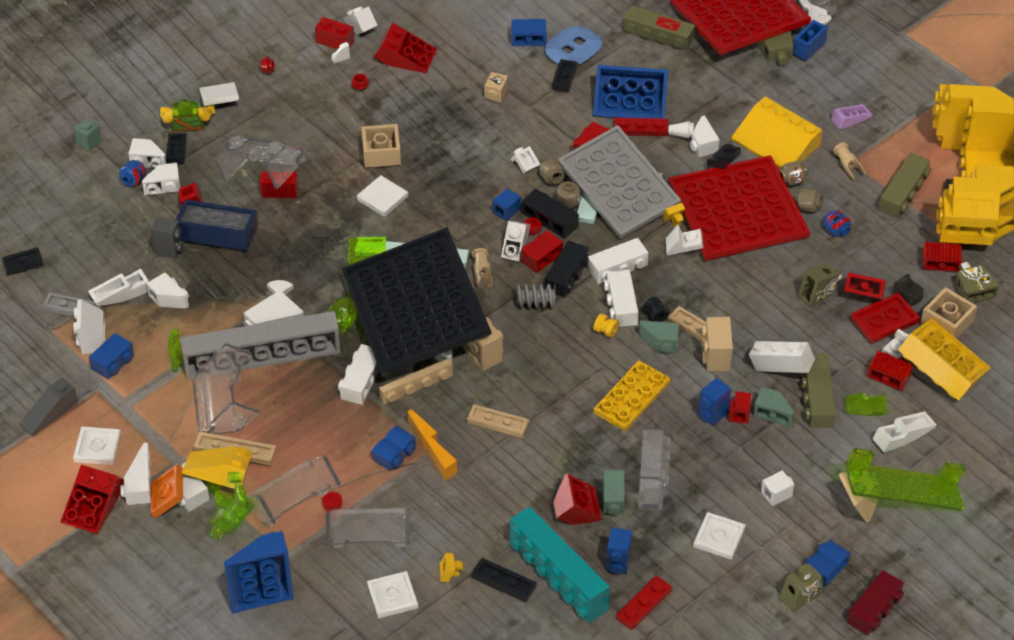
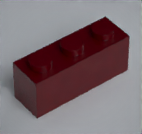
[847,570,904,636]

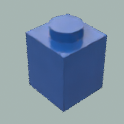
[492,188,521,222]

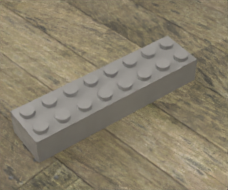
[180,311,340,380]

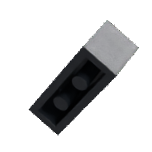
[522,189,579,239]
[544,240,589,298]

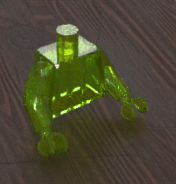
[206,472,255,539]

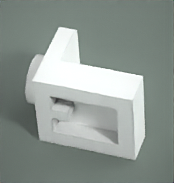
[510,146,541,174]
[882,329,909,360]

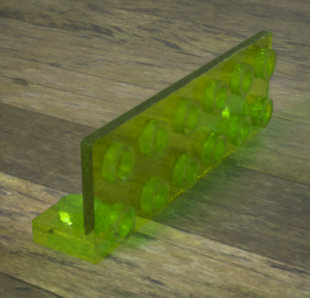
[845,448,966,511]

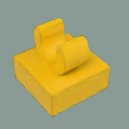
[662,203,685,227]
[439,553,463,582]

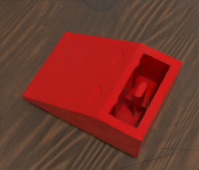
[374,23,437,73]
[60,464,124,534]

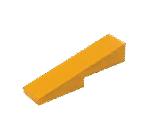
[407,409,457,481]

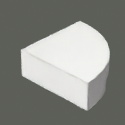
[332,42,350,63]
[267,280,294,295]

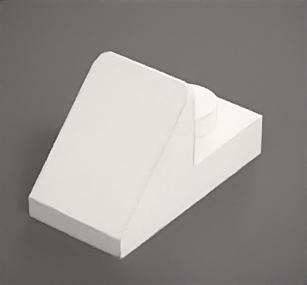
[665,225,703,256]

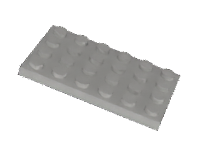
[558,125,681,239]

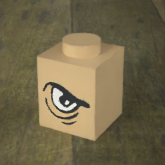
[484,72,508,102]

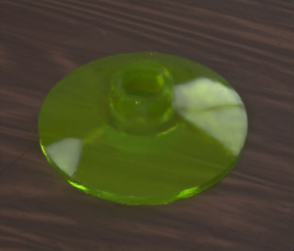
[327,297,358,334]

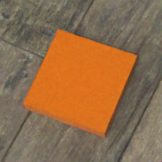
[150,464,183,518]

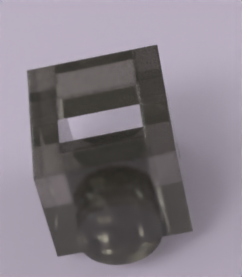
[892,274,924,307]

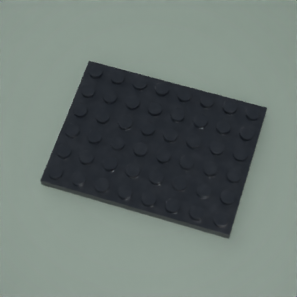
[342,227,492,377]

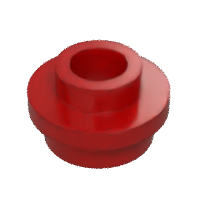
[261,56,275,74]
[351,74,369,90]

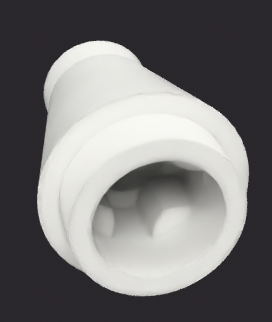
[668,121,695,139]

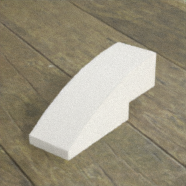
[88,269,149,306]
[873,411,936,452]

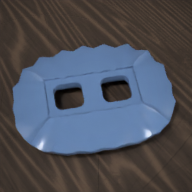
[545,25,603,65]

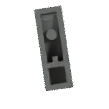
[19,378,78,436]

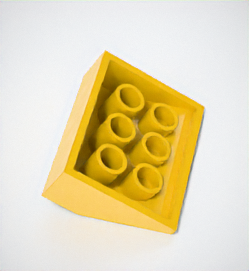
[731,96,823,170]
[898,318,991,401]

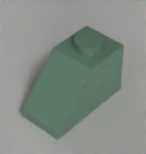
[639,321,679,353]
[753,387,794,427]
[603,470,624,515]

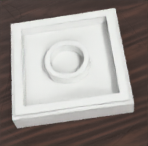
[199,82,239,106]
[357,175,408,217]
[73,427,121,465]
[693,512,746,560]
[367,571,418,618]

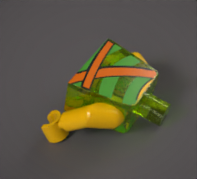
[160,99,216,133]

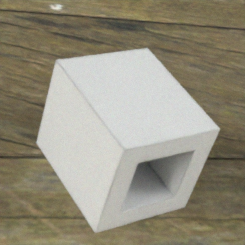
[761,470,794,506]

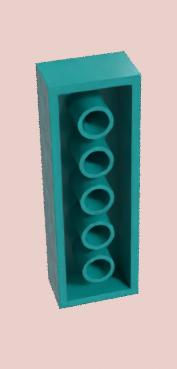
[510,506,610,624]

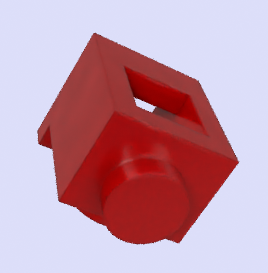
[179,182,202,205]
[729,391,751,424]

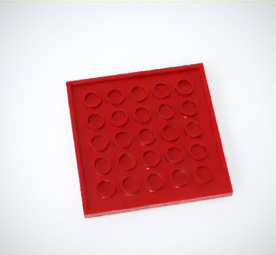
[670,0,811,55]
[668,155,810,261]

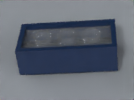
[176,200,258,251]

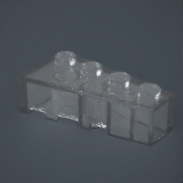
[638,427,671,510]

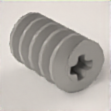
[517,284,555,308]

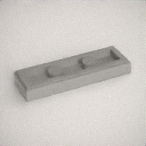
[42,292,104,317]

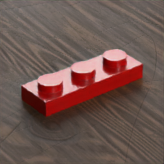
[614,118,668,136]
[616,575,672,630]

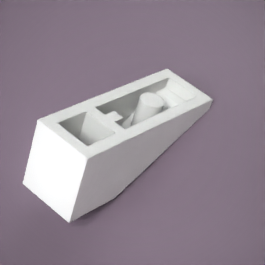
[121,443,151,505]

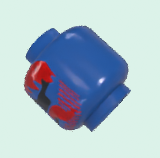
[119,160,146,187]
[823,210,851,237]

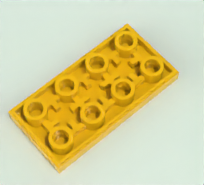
[593,360,671,432]

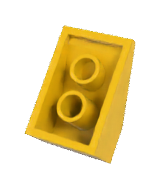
[181,446,253,491]

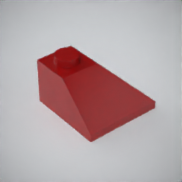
[553,473,602,525]

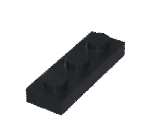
[472,558,537,602]

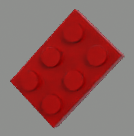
[850,293,920,344]

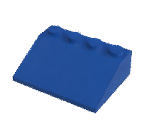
[593,65,668,119]
[224,531,294,614]

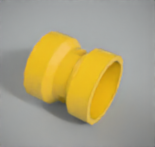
[593,313,619,338]

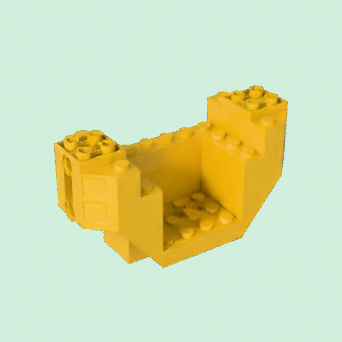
[932,84,1014,245]

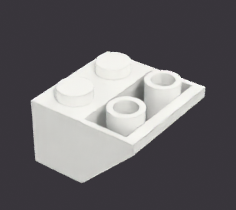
[73,299,106,354]

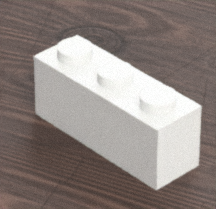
[588,238,648,284]
[604,270,638,327]
[749,341,815,373]
[338,344,379,405]

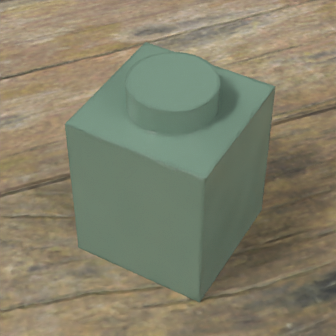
[73,118,102,151]

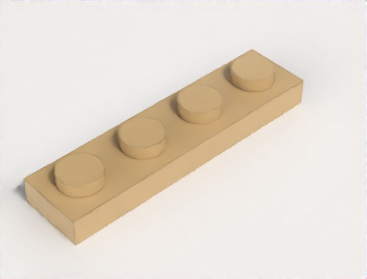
[379,358,453,405]
[194,432,277,466]

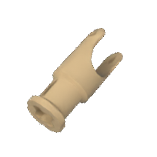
[833,142,865,180]
[472,248,492,288]

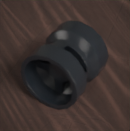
[643,296,669,322]

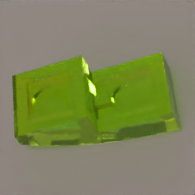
[168,328,183,372]
[845,392,888,416]

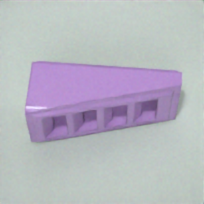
[831,104,872,129]

